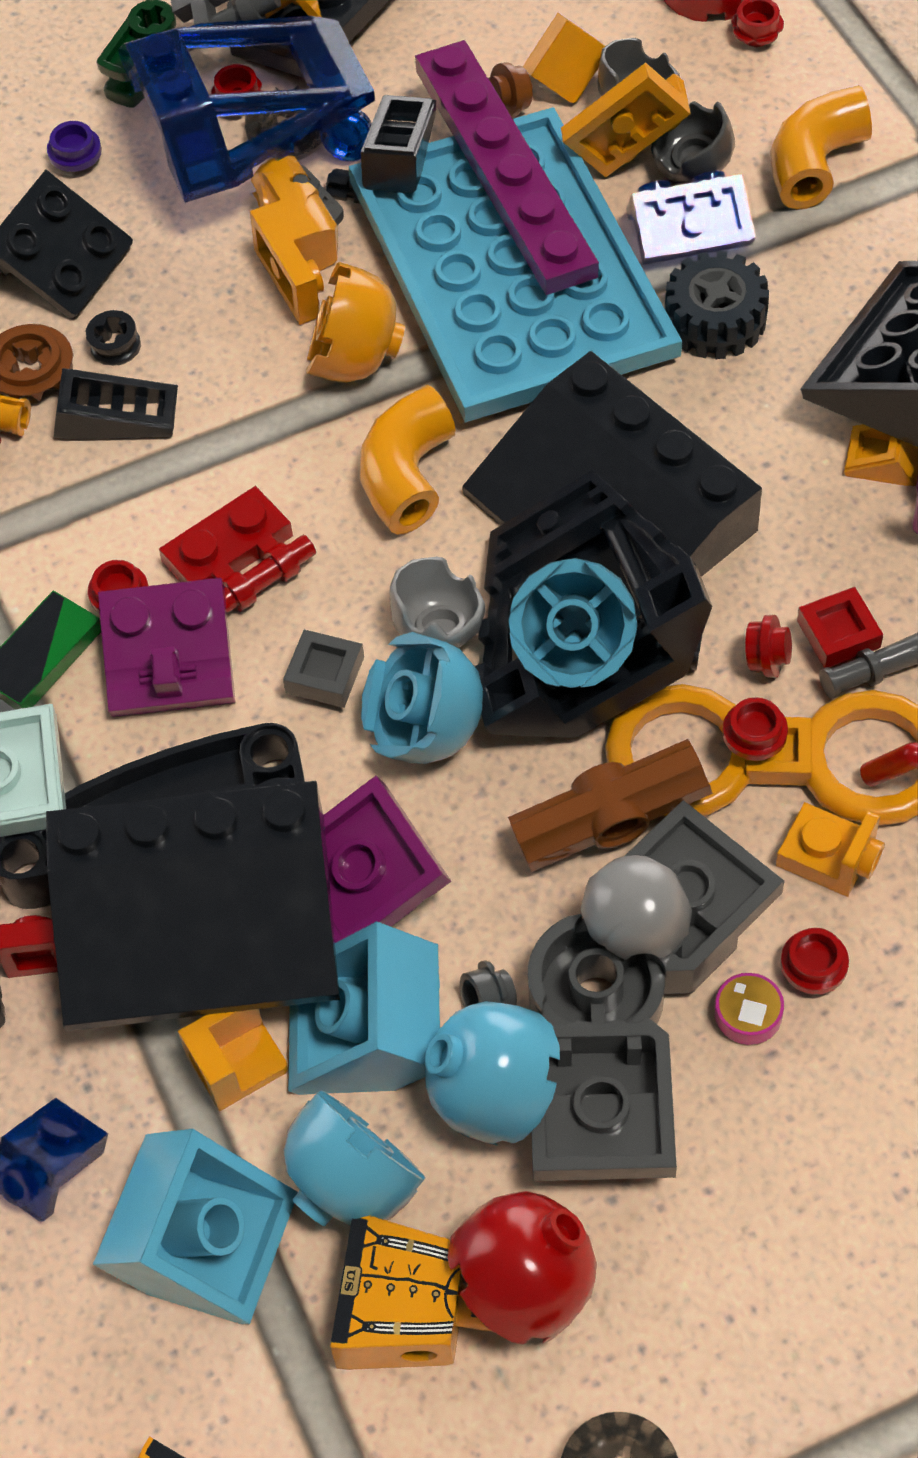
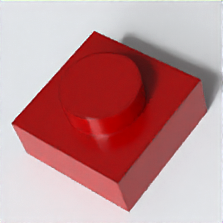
[797,587,883,668]
[0,915,58,978]

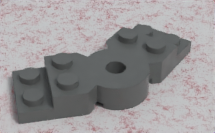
[528,800,784,1181]

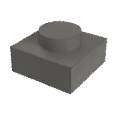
[283,629,364,708]

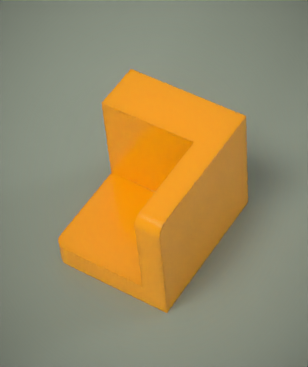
[523,13,605,103]
[178,1009,288,1112]

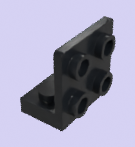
[0,169,133,319]

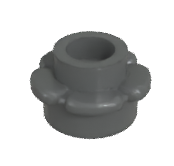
[459,960,517,1008]

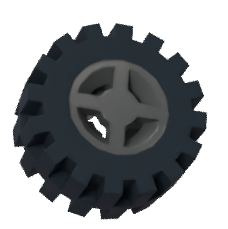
[665,251,769,359]

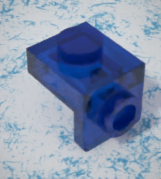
[0,1098,109,1222]

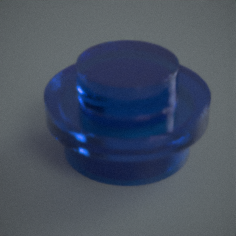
[320,107,372,161]

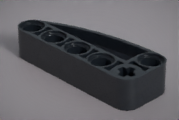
[0,723,305,909]

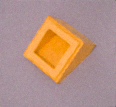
[844,424,918,486]

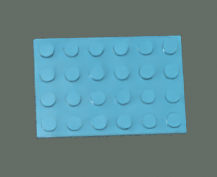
[349,107,682,423]

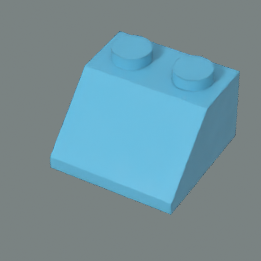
[288,921,440,1095]
[93,1129,298,1324]

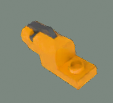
[250,155,344,325]

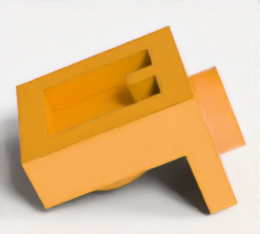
[776,802,885,897]

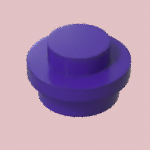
[47,121,102,172]

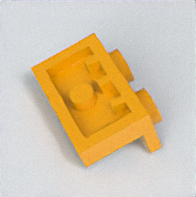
[561,62,691,177]

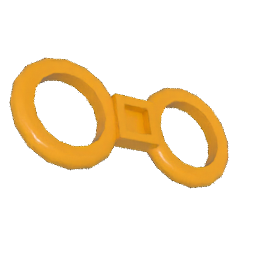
[605,684,918,826]

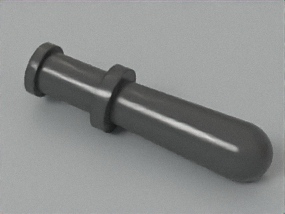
[819,632,918,699]

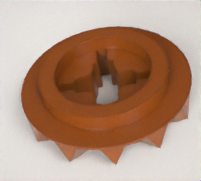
[0,324,74,402]

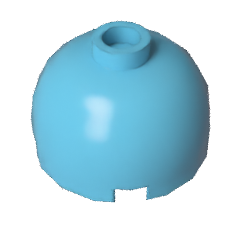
[509,558,638,688]
[361,632,483,764]
[425,1001,560,1146]
[284,1090,425,1226]

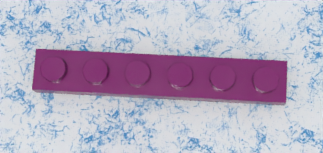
[415,40,599,295]

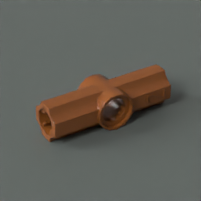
[508,739,713,872]

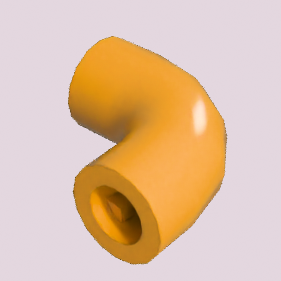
[770,85,872,210]
[360,385,456,535]

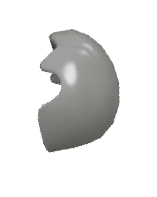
[389,557,485,648]
[580,855,692,960]

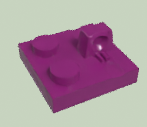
[98,578,236,717]
[323,775,451,943]

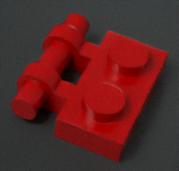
[159,485,316,613]

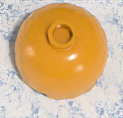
[306,262,405,383]

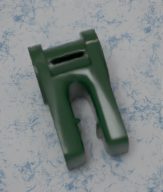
[96,0,183,108]

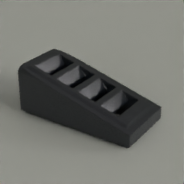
[361,95,437,193]
[54,368,178,440]

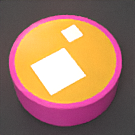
[715,973,784,1045]

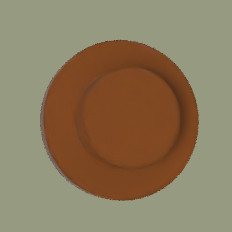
[488,62,533,117]

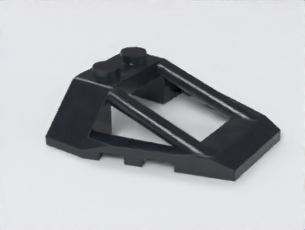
[475,470,713,738]

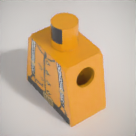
[330,1215,491,1370]

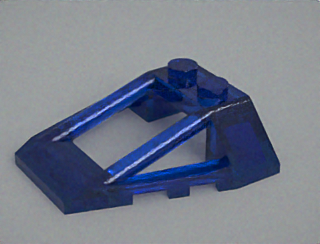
[118,16,375,203]

